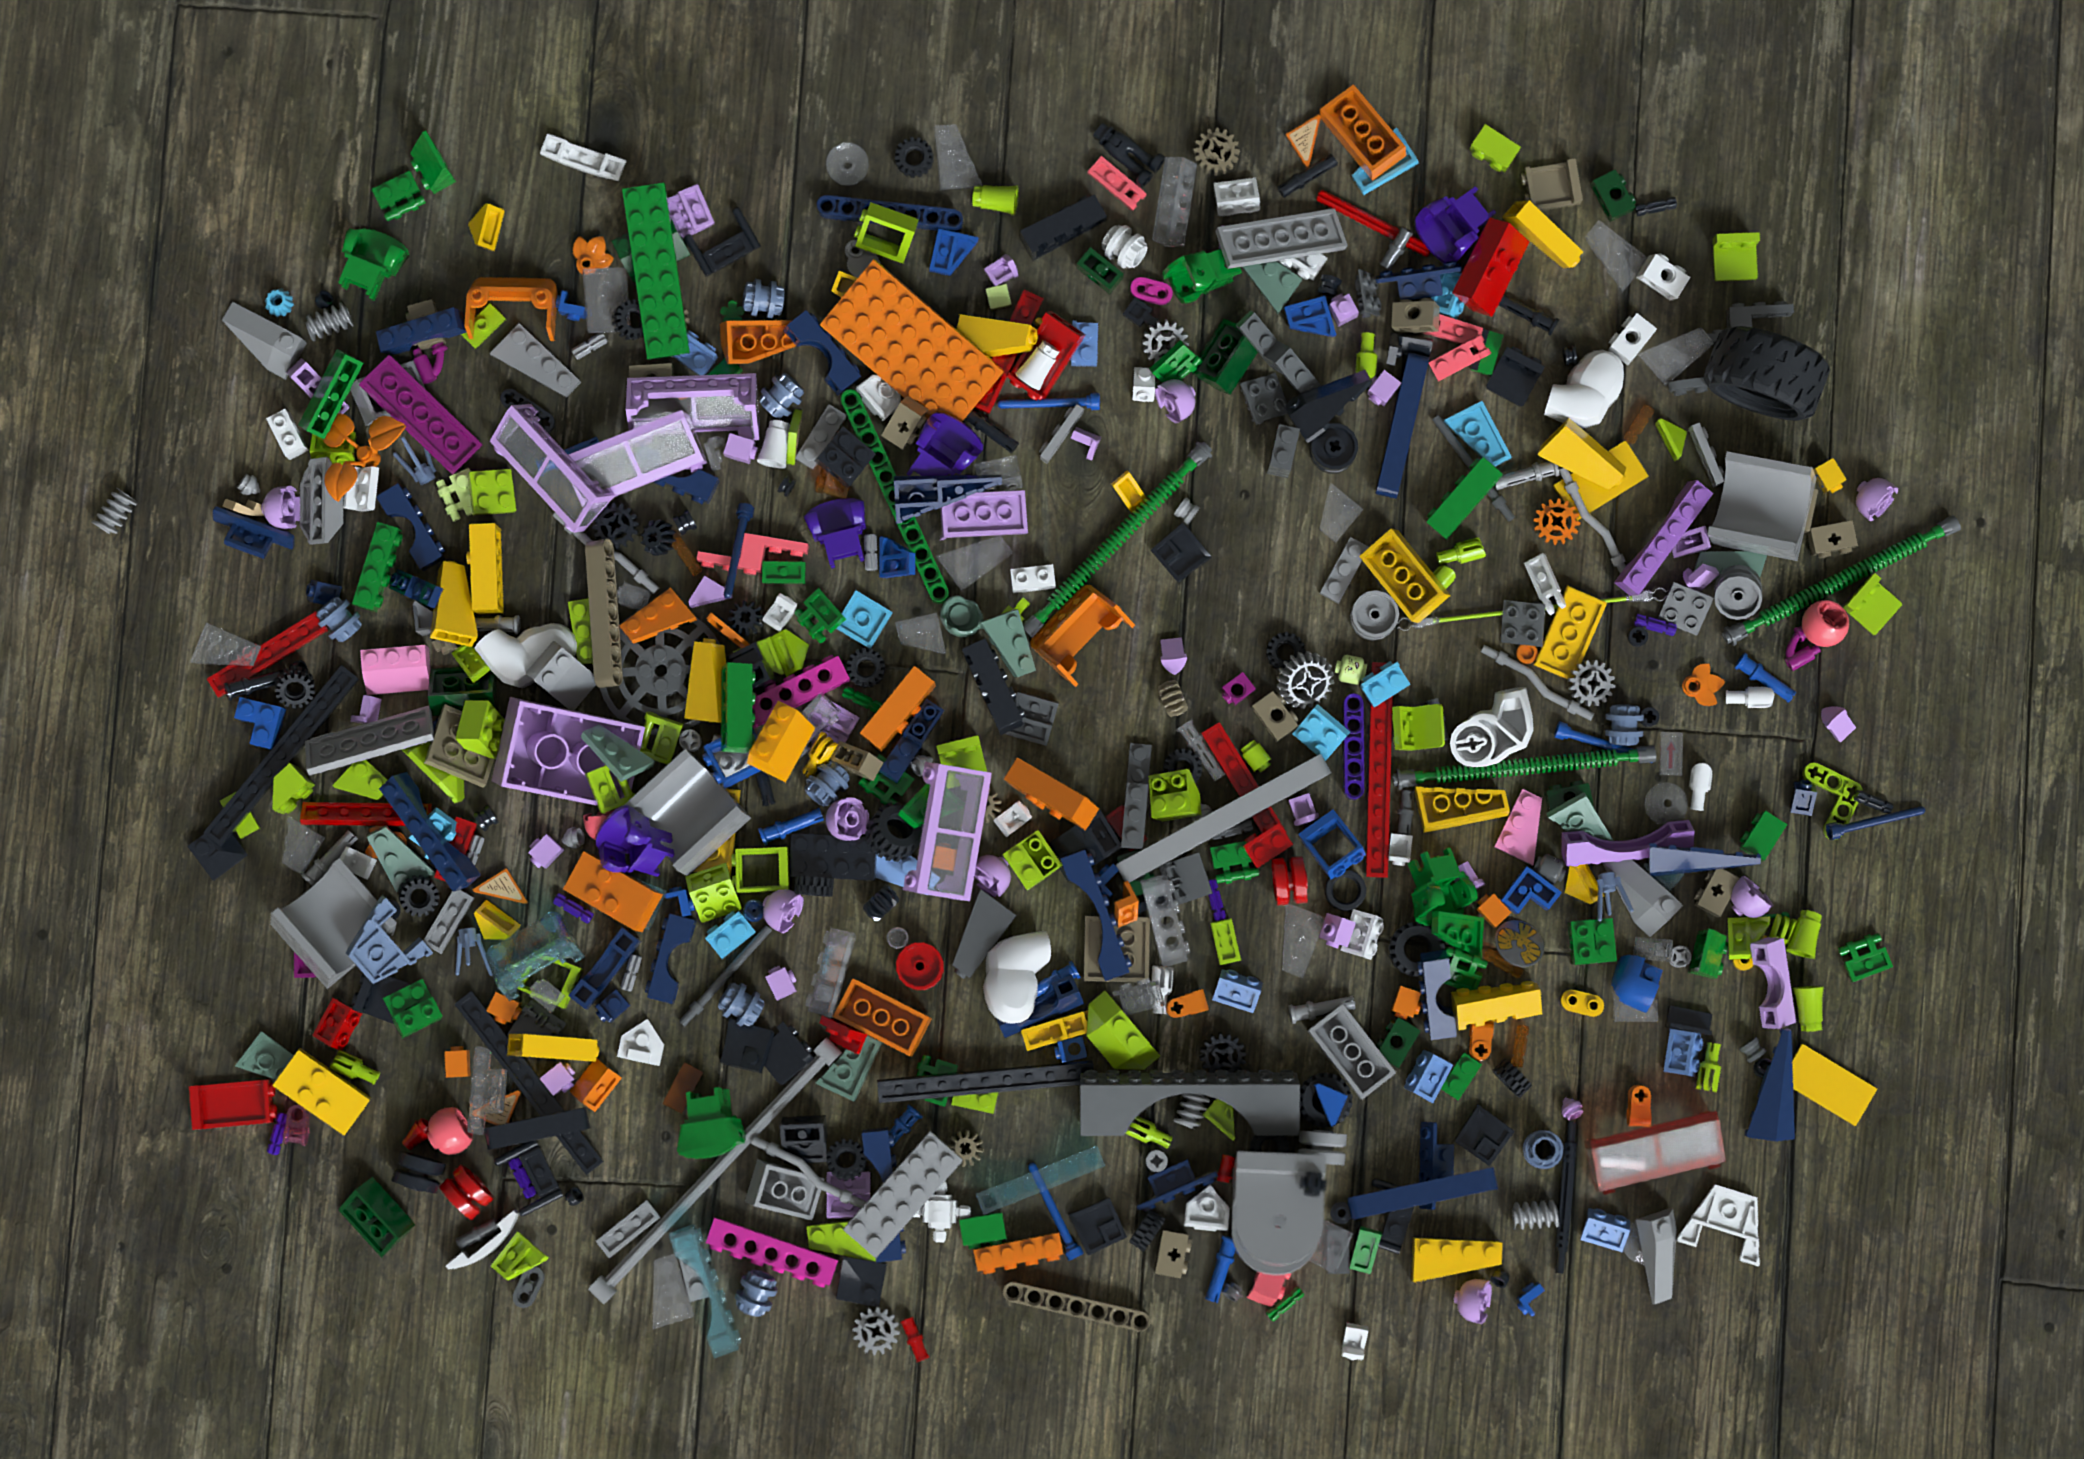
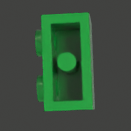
[1739,810,1788,862]
[959,1212,1007,1249]

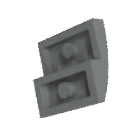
[1005,690,1059,746]

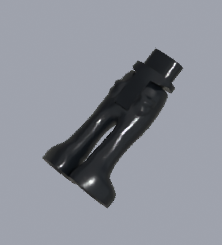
[1093,123,1166,188]

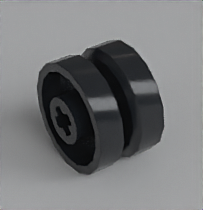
[1310,423,1358,474]
[391,1151,446,1194]

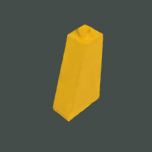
[1502,200,1583,268]
[957,314,1038,357]
[1538,418,1626,490]
[430,561,478,647]
[684,638,726,723]
[507,1034,599,1062]

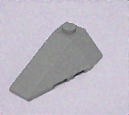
[222,302,307,380]
[1602,859,1683,937]
[1636,1208,1677,1304]

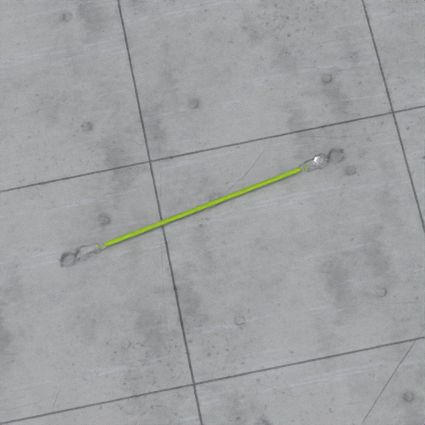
[1398,588,1668,631]

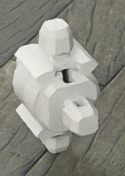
[913,1181,971,1242]

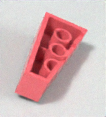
[1247,1226,1291,1307]

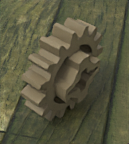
[1193,128,1240,175]

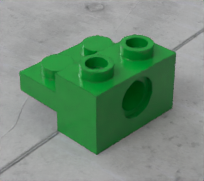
[1567,918,1617,966]
[383,979,442,1038]

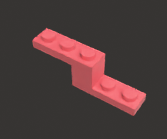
[696,533,809,575]

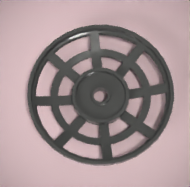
[600,615,720,736]

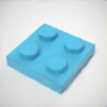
[837,591,893,649]
[1292,704,1350,761]

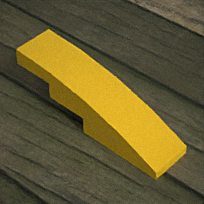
[1021,1010,1088,1051]

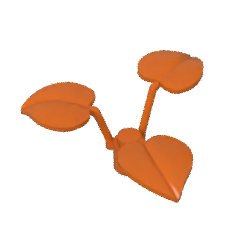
[323,413,406,502]

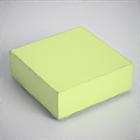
[986,284,1011,310]

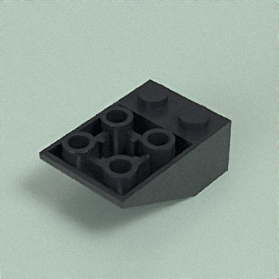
[1048,810,1122,882]

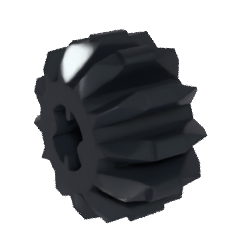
[640,519,677,556]
[728,600,764,637]
[863,886,899,921]

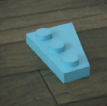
[1352,127,1418,195]
[1444,401,1512,467]

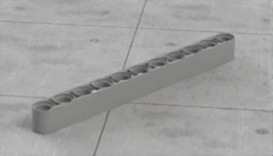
[1116,754,1331,882]

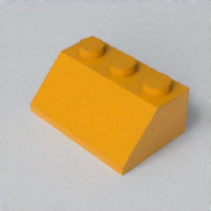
[747,701,815,782]

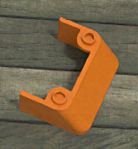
[464,277,558,341]
[1030,585,1135,687]

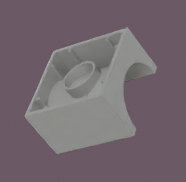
[1707,452,1817,561]
[625,749,751,876]
[270,858,396,989]

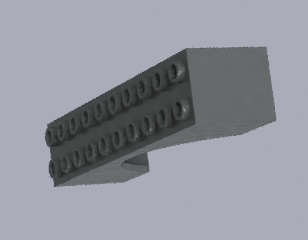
[1080,1070,1300,1136]

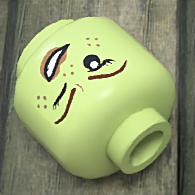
[1335,655,1367,685]

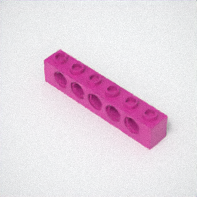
[752,655,851,729]
[706,1217,839,1288]

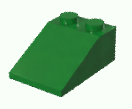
[410,131,456,194]
[1688,929,1728,979]

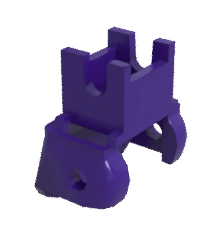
[1414,186,1496,263]
[907,412,983,476]
[803,498,866,569]
[596,805,675,877]

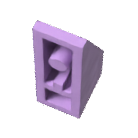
[286,358,350,414]

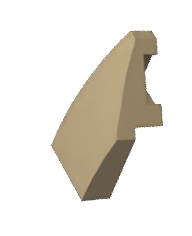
[222,499,264,516]

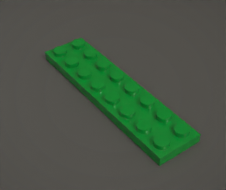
[622,183,690,359]

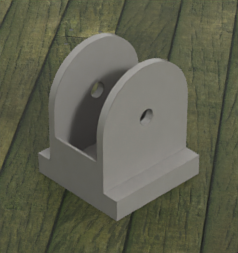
[1232,1152,1326,1275]

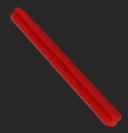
[1316,190,1430,257]

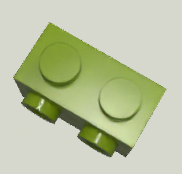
[1469,124,1521,173]

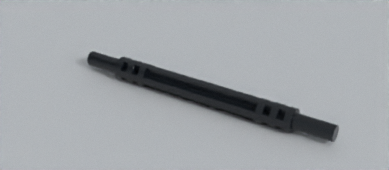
[1555,1121,1577,1274]

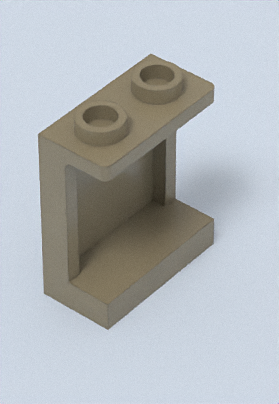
[1520,158,1583,211]

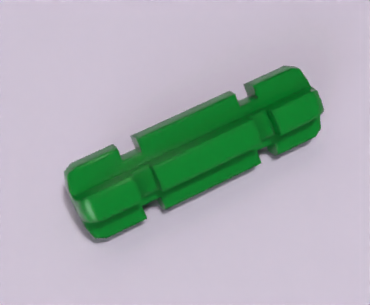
[842,686,883,713]
[1266,1287,1304,1321]

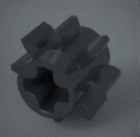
[1299,1171,1327,1197]

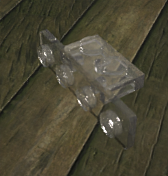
[467,1046,507,1135]

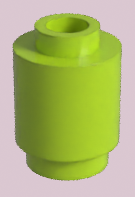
[1241,740,1271,773]

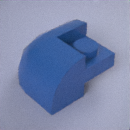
[1611,955,1663,1013]

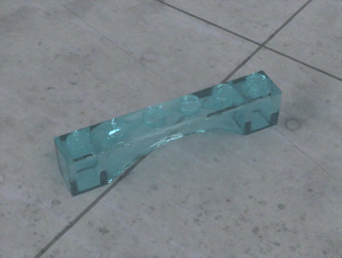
[976,1146,1105,1215]
[669,1224,742,1359]

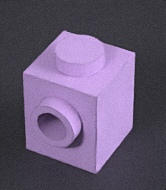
[1329,294,1359,327]
[1367,370,1401,406]
[723,433,758,464]
[528,834,564,868]
[1319,913,1356,948]
[765,966,797,1001]
[540,1062,576,1095]

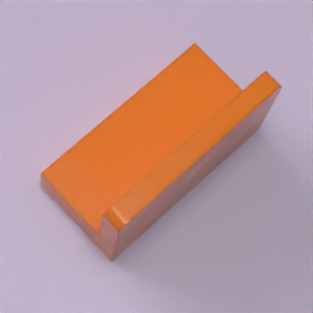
[1114,880,1139,928]
[570,1058,622,1112]

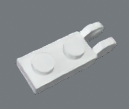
[1524,553,1566,615]

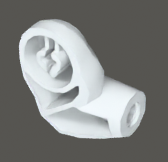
[1544,350,1624,429]
[475,623,577,688]
[1450,687,1534,767]
[983,931,1051,1023]

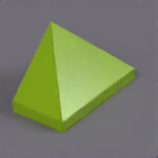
[1655,419,1687,461]
[770,629,809,677]

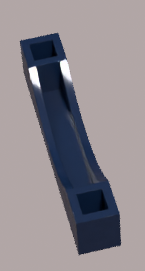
[379,772,481,892]
[1060,849,1132,981]
[862,1127,906,1263]

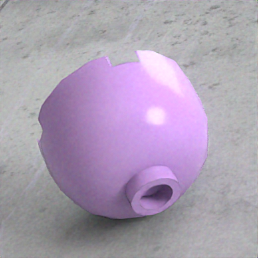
[1155,379,1195,423]
[1856,478,1898,521]
[261,486,300,529]
[826,798,869,841]
[974,855,1011,897]
[1730,876,1773,918]
[763,889,804,933]
[1454,1279,1492,1324]

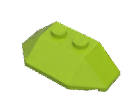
[401,741,465,803]
[1086,990,1160,1070]

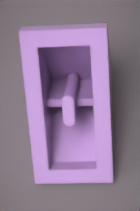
[1672,526,1711,558]
[688,576,733,608]

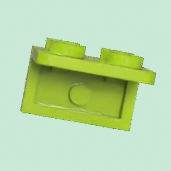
[1392,704,1445,751]

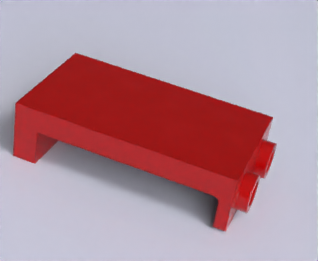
[1006,311,1086,400]
[189,1079,277,1130]

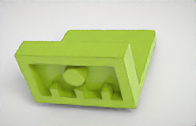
[1713,232,1760,281]
[1842,573,1902,635]
[936,736,987,789]
[685,863,742,923]

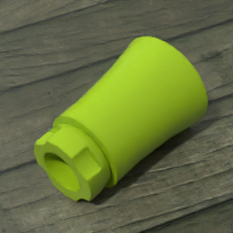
[972,185,1018,215]
[1786,910,1822,959]
[1793,986,1824,1032]

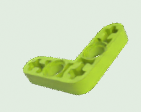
[1803,763,1863,839]

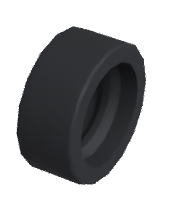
[1325,870,1366,911]

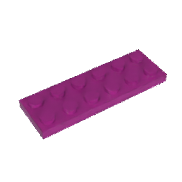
[359,355,482,475]

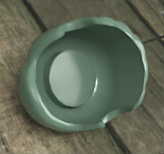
[940,596,984,638]

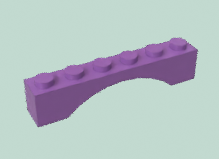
[1614,480,1713,596]
[1561,820,1694,866]

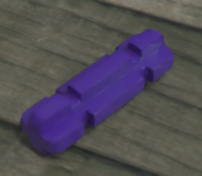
[1634,614,1677,636]
[1208,879,1226,922]
[553,893,594,923]
[267,1112,290,1155]
[508,1157,536,1199]

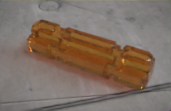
[1623,405,1654,444]
[672,537,702,576]
[1483,949,1524,979]
[1511,1025,1529,1068]

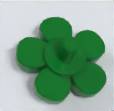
[720,301,745,322]

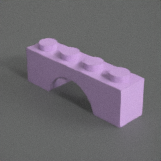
[1750,937,1796,1029]

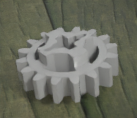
[1142,319,1189,363]
[1568,660,1615,706]
[852,1307,900,1355]

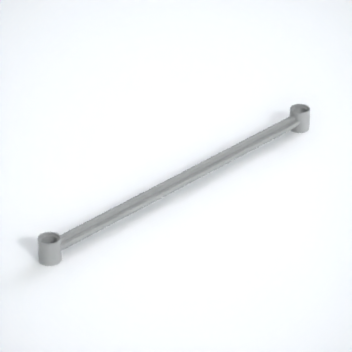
[588,1037,842,1304]

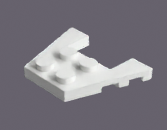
[1676,1184,1760,1267]

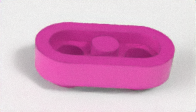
[1130,277,1173,305]

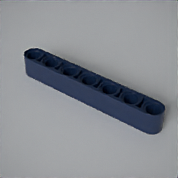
[817,195,963,232]
[1375,352,1429,499]
[1347,1167,1498,1220]

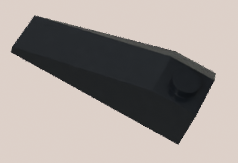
[1285,370,1373,443]

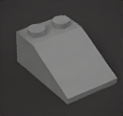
[351,361,426,426]
[526,641,596,710]
[745,1159,824,1220]

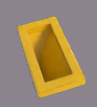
[468,204,505,251]
[1111,470,1147,513]
[1565,864,1604,904]
[474,900,521,939]

